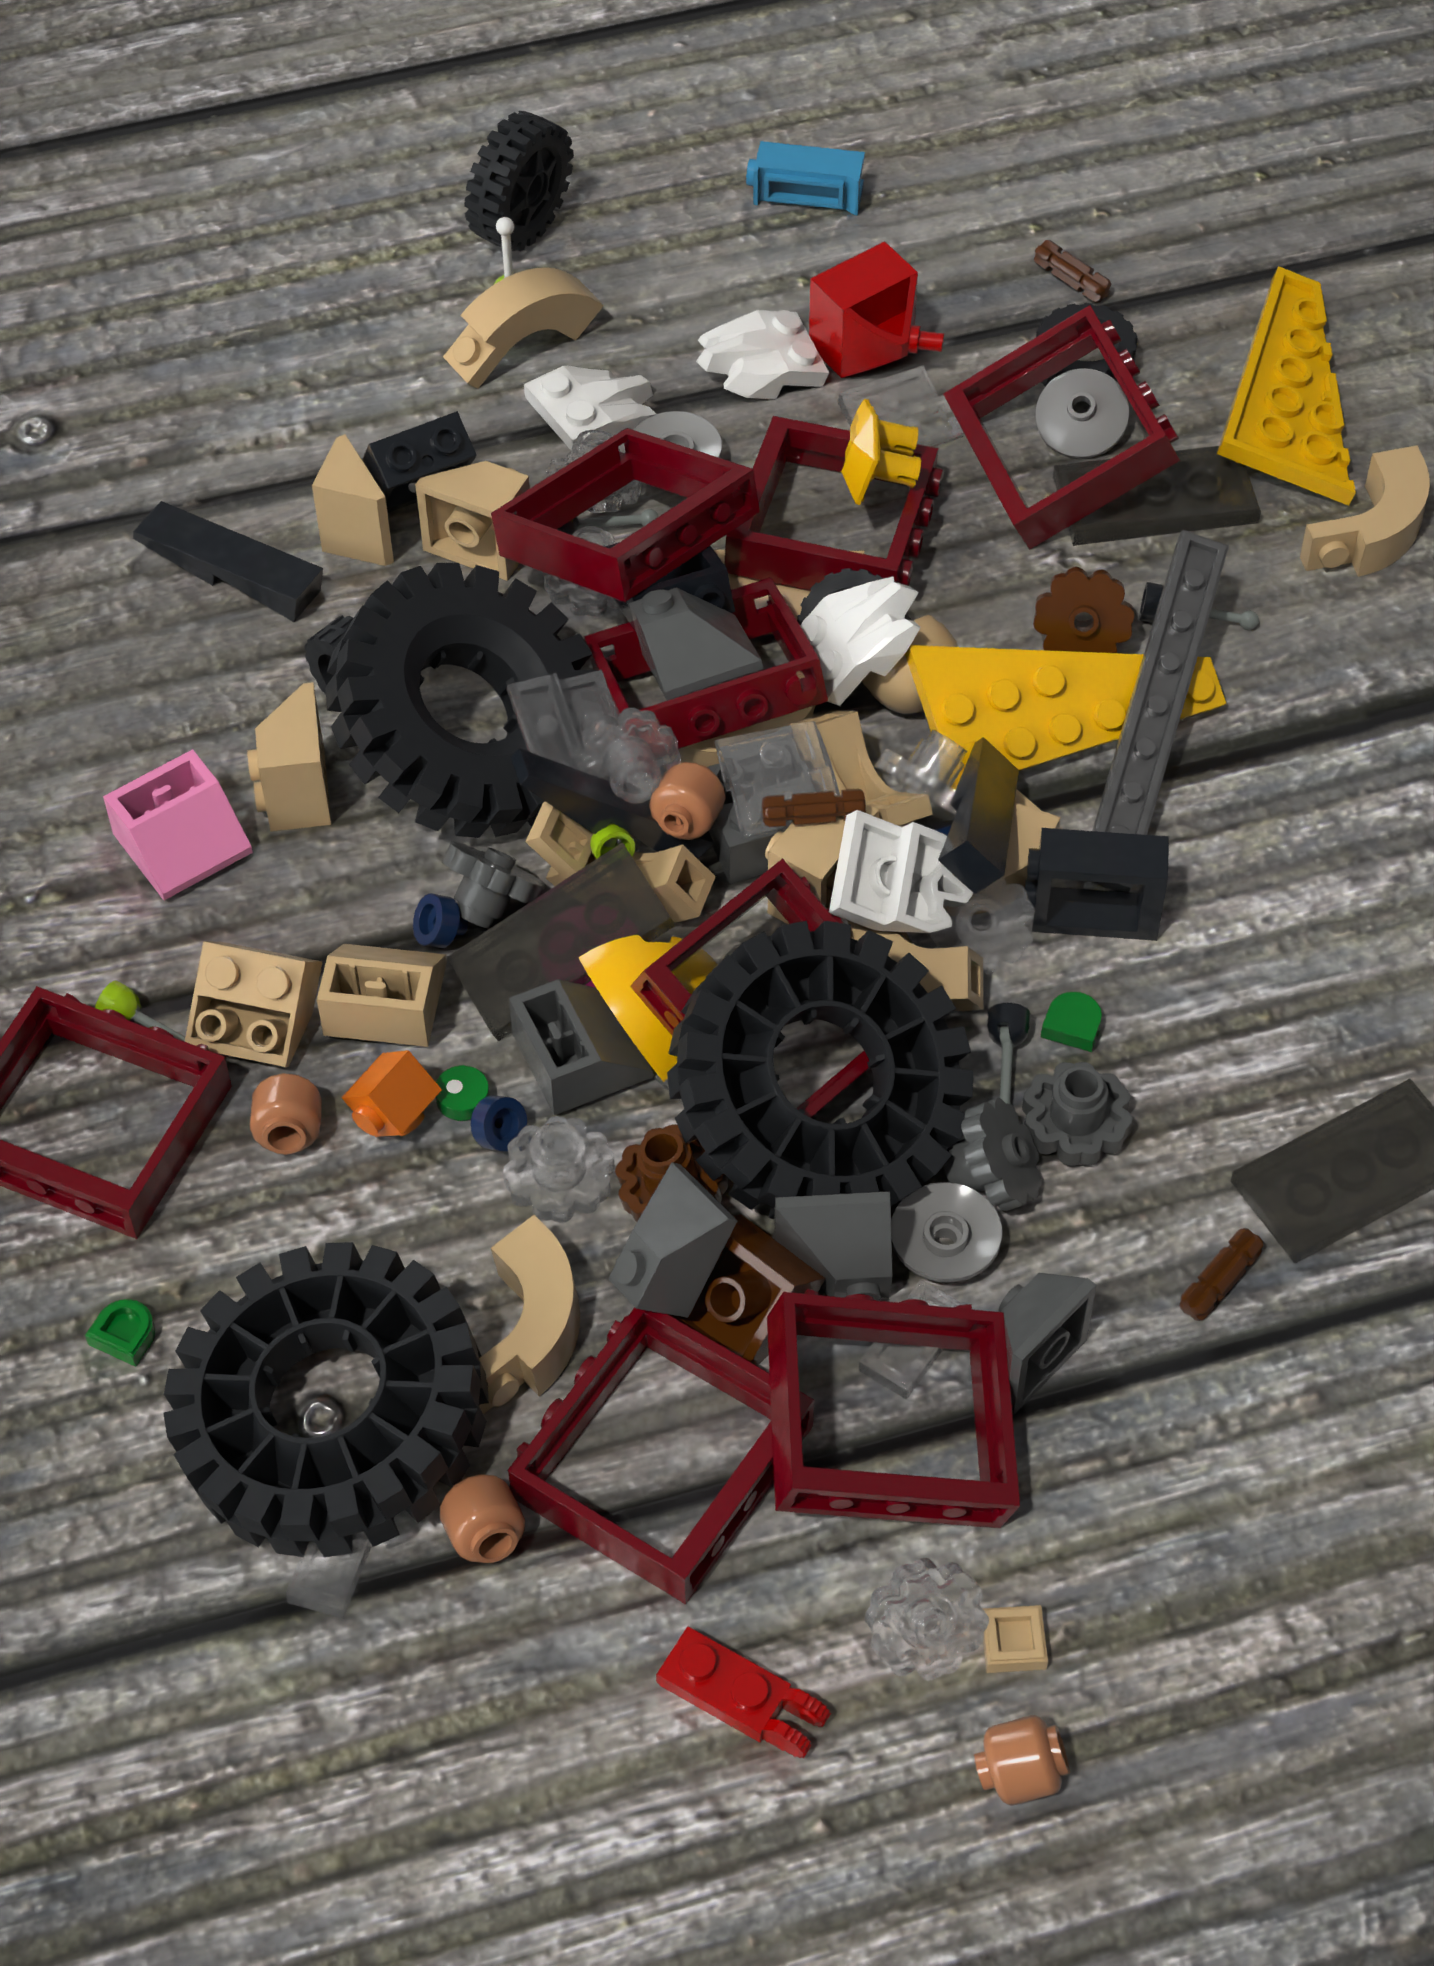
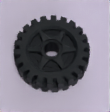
[464,111,574,252]

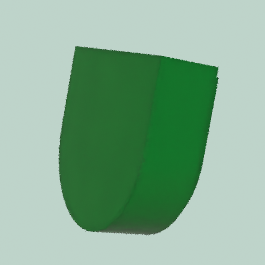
[1041,992,1102,1052]
[85,1299,155,1367]

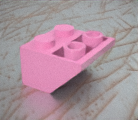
[103,749,253,900]

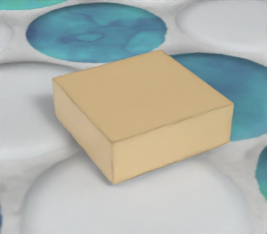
[980,1605,1048,1673]

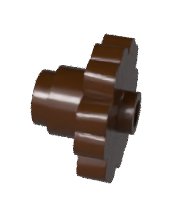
[1033,567,1135,653]
[615,1124,728,1222]

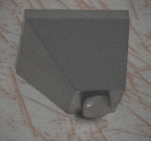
[629,588,764,701]
[608,1162,737,1318]
[774,1192,892,1301]
[999,1273,1097,1415]

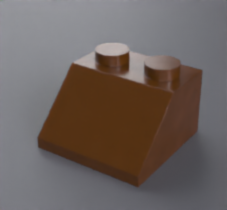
[668,1214,826,1367]

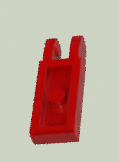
[656,1626,831,1758]

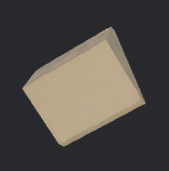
[312,434,394,566]

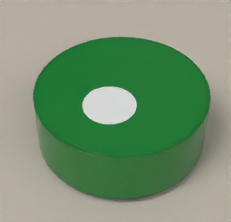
[435,1065,490,1121]

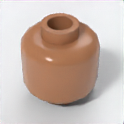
[649,762,725,840]
[250,1073,322,1155]
[440,1474,525,1563]
[974,1715,1070,1806]

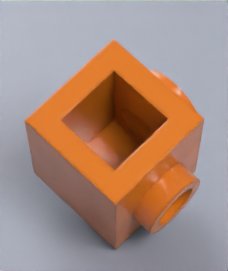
[341,1050,442,1137]

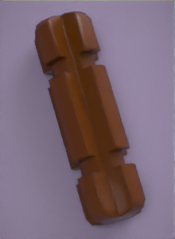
[1034,240,1112,303]
[762,788,866,827]
[1179,1228,1264,1321]

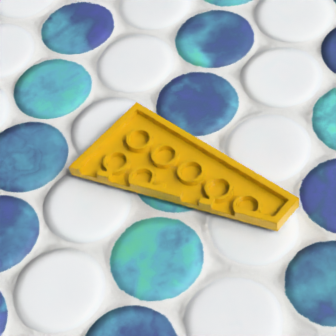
[1217,266,1356,506]
[905,645,1226,793]

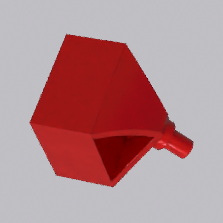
[809,241,944,378]

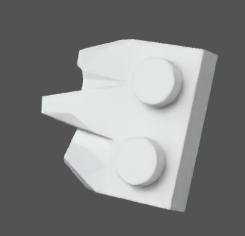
[696,310,829,399]
[524,366,656,453]
[800,576,921,706]
[829,810,973,933]

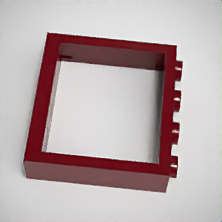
[943,305,1180,550]
[724,416,944,590]
[491,428,760,602]
[584,577,828,763]
[630,858,869,1118]
[0,986,232,1239]
[767,1289,1020,1528]
[507,1307,814,1605]

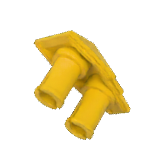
[841,399,921,505]

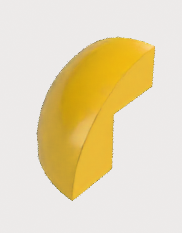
[579,935,717,1082]

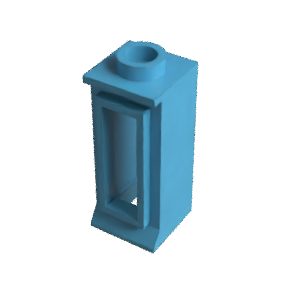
[746,141,865,216]

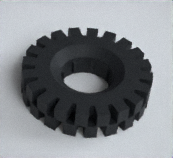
[325,563,607,838]
[667,921,974,1219]
[163,1242,489,1558]

